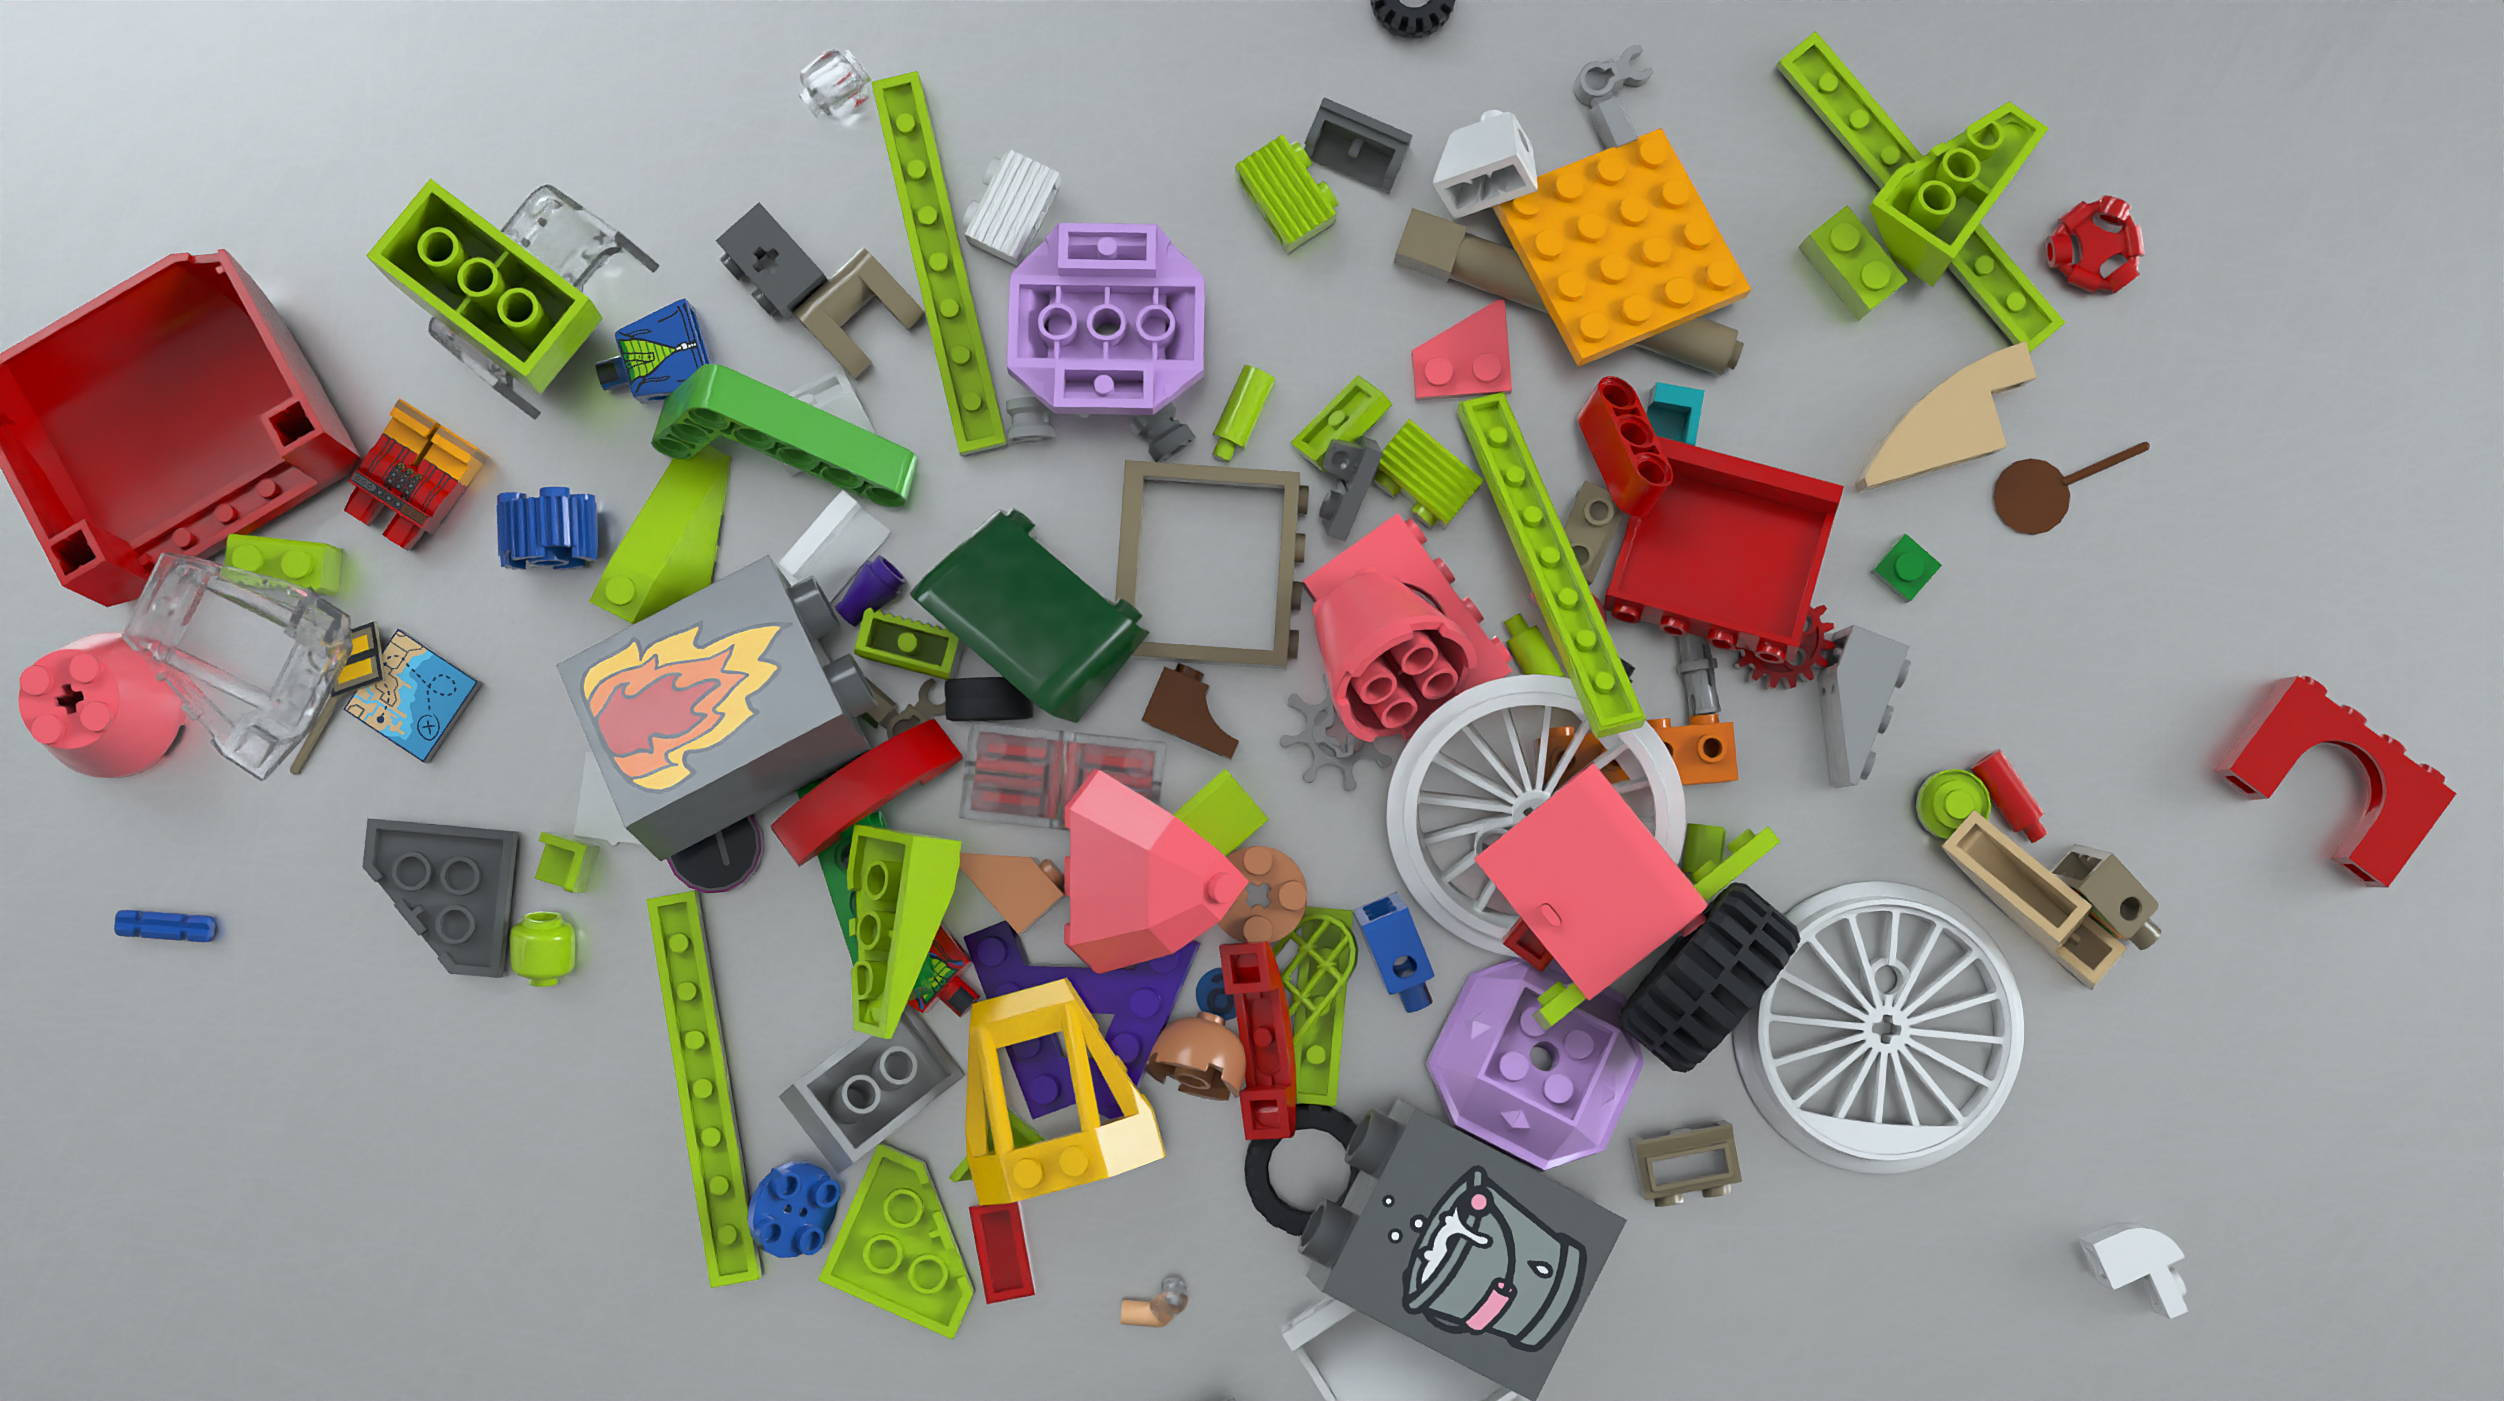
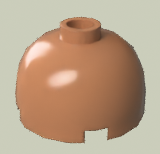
[1145,1012,1246,1101]

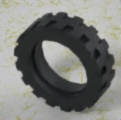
[1244,1103,1360,1237]

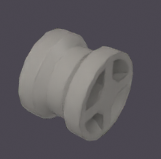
[1006,397,1056,443]

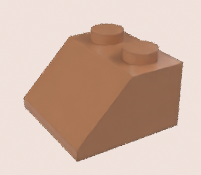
[959,853,1067,935]

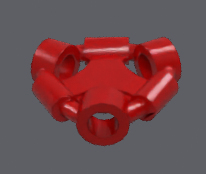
[2045,195,2145,294]

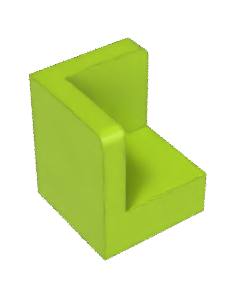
[535,831,600,893]

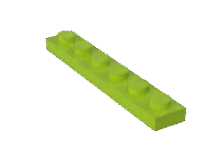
[1532,826,1781,1031]

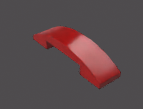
[770,719,963,867]
[1219,941,1296,1140]

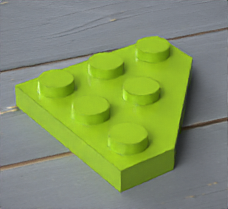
[818,1142,975,1340]

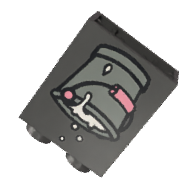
[1298,1098,1627,1401]

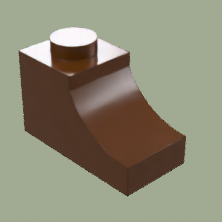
[1141,663,1239,761]

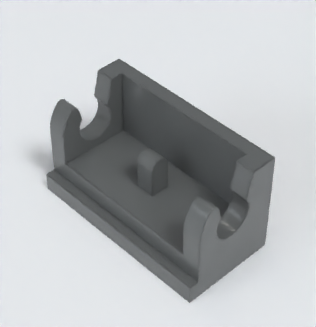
[1304,97,1412,194]

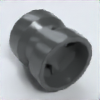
[1129,402,1196,463]

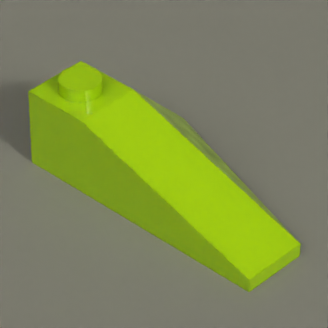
[847,824,962,1039]

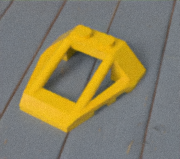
[965,977,1166,1206]

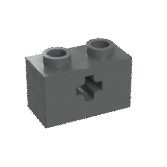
[715,202,828,321]

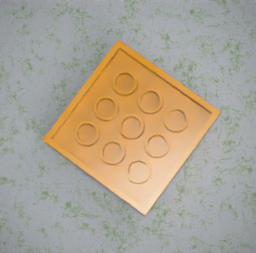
[1492,128,1751,367]

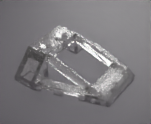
[121,552,353,781]

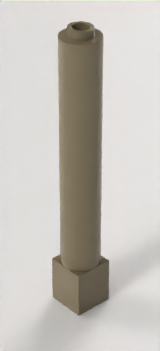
[1393,208,1744,376]

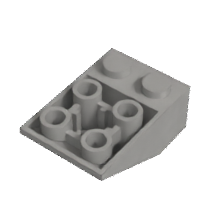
[1817,625,1911,788]

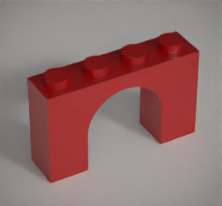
[2214,675,2457,888]

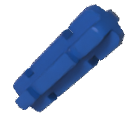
[114,910,215,943]

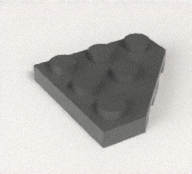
[362,818,518,978]

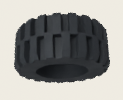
[1619,882,1801,1073]

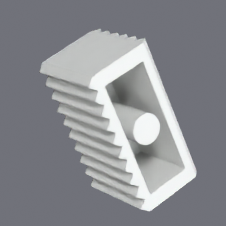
[962,148,1061,266]

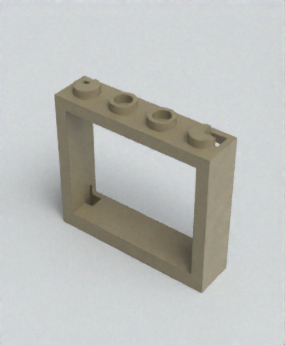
[1115,460,1309,670]

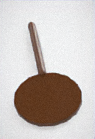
[1993,442,2150,535]

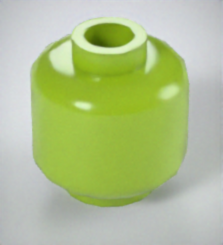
[510,911,575,987]

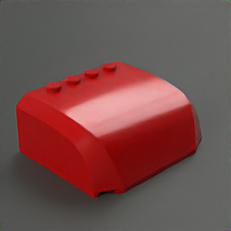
[0,249,361,608]

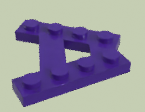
[963,920,1201,1120]

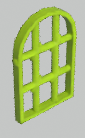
[1272,914,1359,1046]

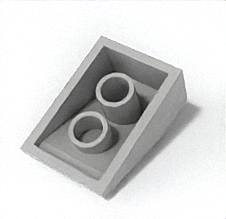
[778,1004,965,1174]

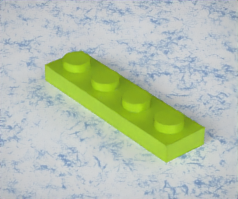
[1293,906,1353,1106]

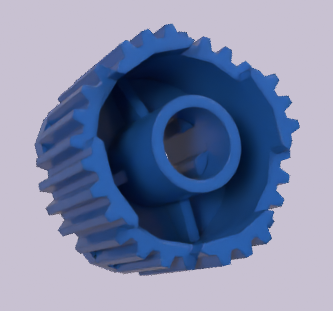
[496,487,598,570]

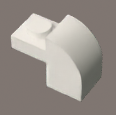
[2079,1222,2188,1319]

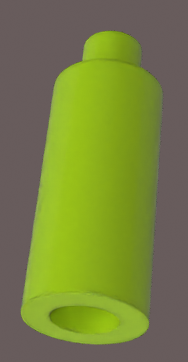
[1212,365,1276,463]
[1504,613,1566,709]

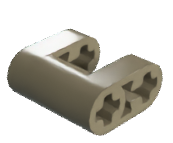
[792,247,926,379]

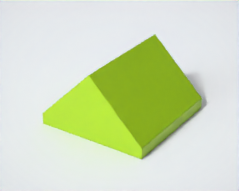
[1173,769,1269,857]

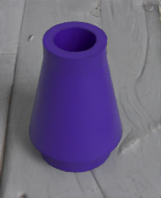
[835,555,907,627]

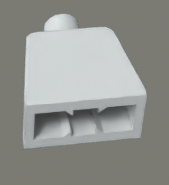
[1432,110,1538,219]

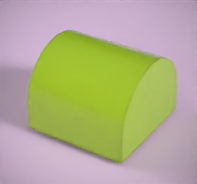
[1681,823,1726,874]

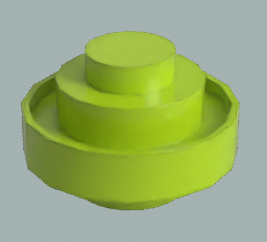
[1916,769,1991,840]

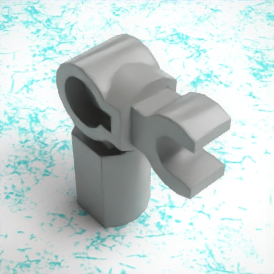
[1573,45,1653,149]

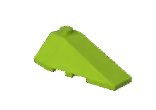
[1869,101,2049,287]
[589,445,732,624]

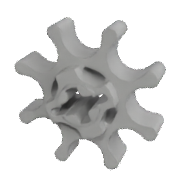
[1280,672,1392,791]

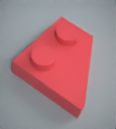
[1411,299,1512,401]

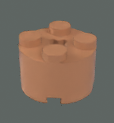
[1217,846,1308,944]

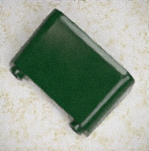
[910,507,1150,723]

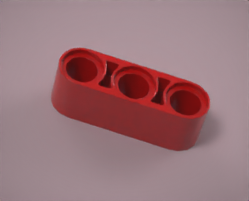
[1577,376,1674,517]

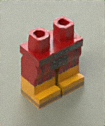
[344,398,489,551]

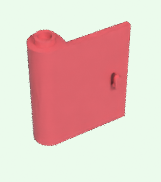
[1474,762,1709,1001]

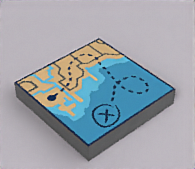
[343,629,482,763]

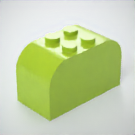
[366,178,603,395]

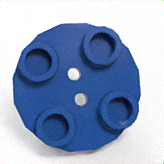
[747,1161,841,1258]

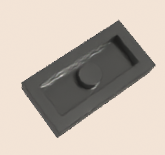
[1319,436,1383,542]

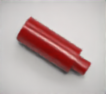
[1970,749,2048,843]

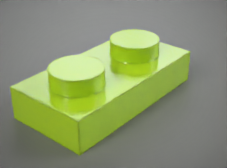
[1290,375,1393,473]

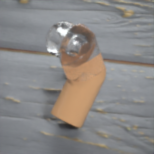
[1121,1278,1189,1328]

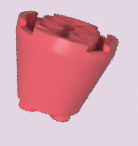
[1312,566,1477,743]
[18,632,187,778]

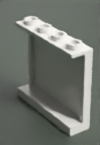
[1281,1296,1527,1401]

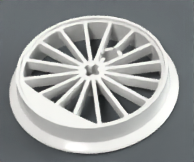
[1387,674,1686,958]
[1733,881,2024,1174]

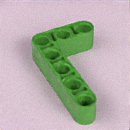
[651,364,918,508]

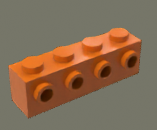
[1533,714,1739,789]

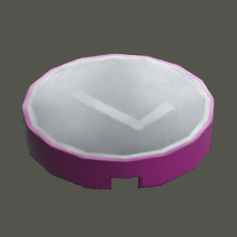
[666,814,764,893]

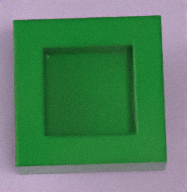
[1870,533,1942,603]

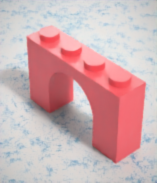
[1302,513,1512,692]

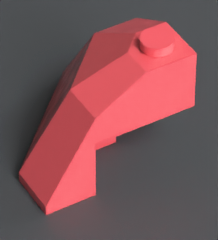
[1064,768,1249,974]

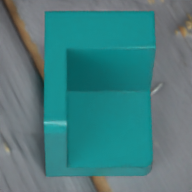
[1646,382,1705,446]

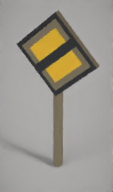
[290,621,386,775]

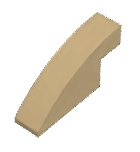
[1855,341,2037,493]
[1942,810,2127,990]

